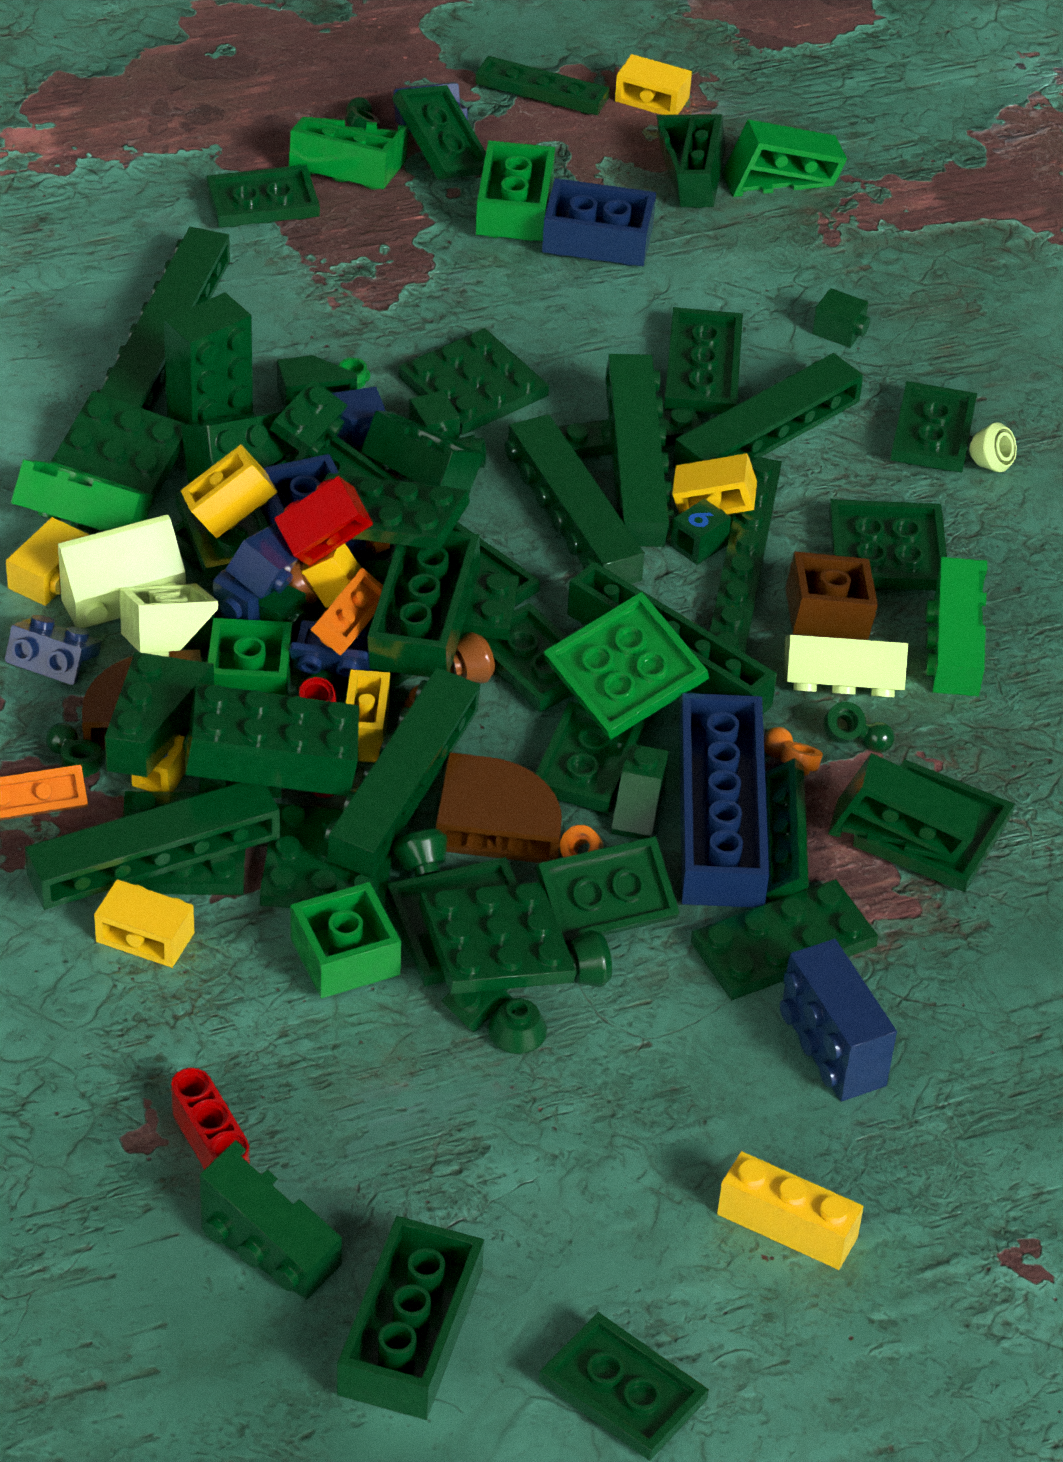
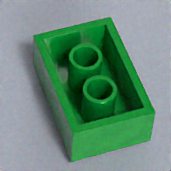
[476,140,555,241]

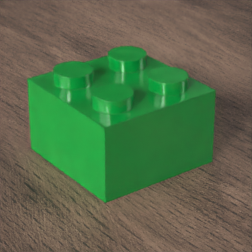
[208,618,292,696]
[290,882,401,999]

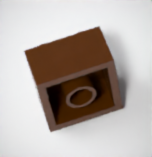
[785,551,878,640]

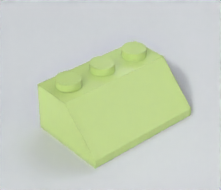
[58,514,186,629]
[119,583,218,657]
[784,635,908,697]

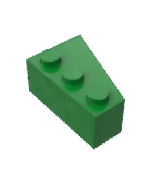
[289,117,409,190]
[722,119,847,197]
[11,459,154,532]
[925,557,987,696]

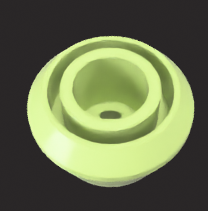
[969,422,1017,472]

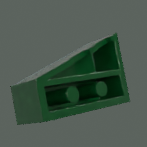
[656,114,725,209]
[105,652,214,777]
[828,753,981,863]
[200,1140,342,1300]

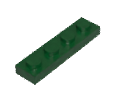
[476,56,610,116]
[558,407,702,459]
[765,758,809,902]

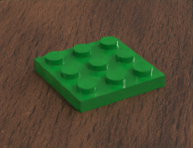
[544,592,709,740]

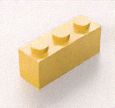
[717,1151,864,1270]

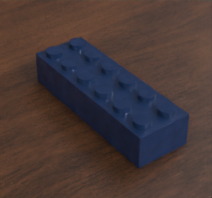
[679,693,769,908]

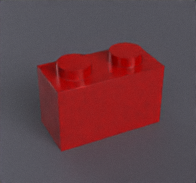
[274,476,373,566]

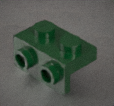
[270,379,348,461]

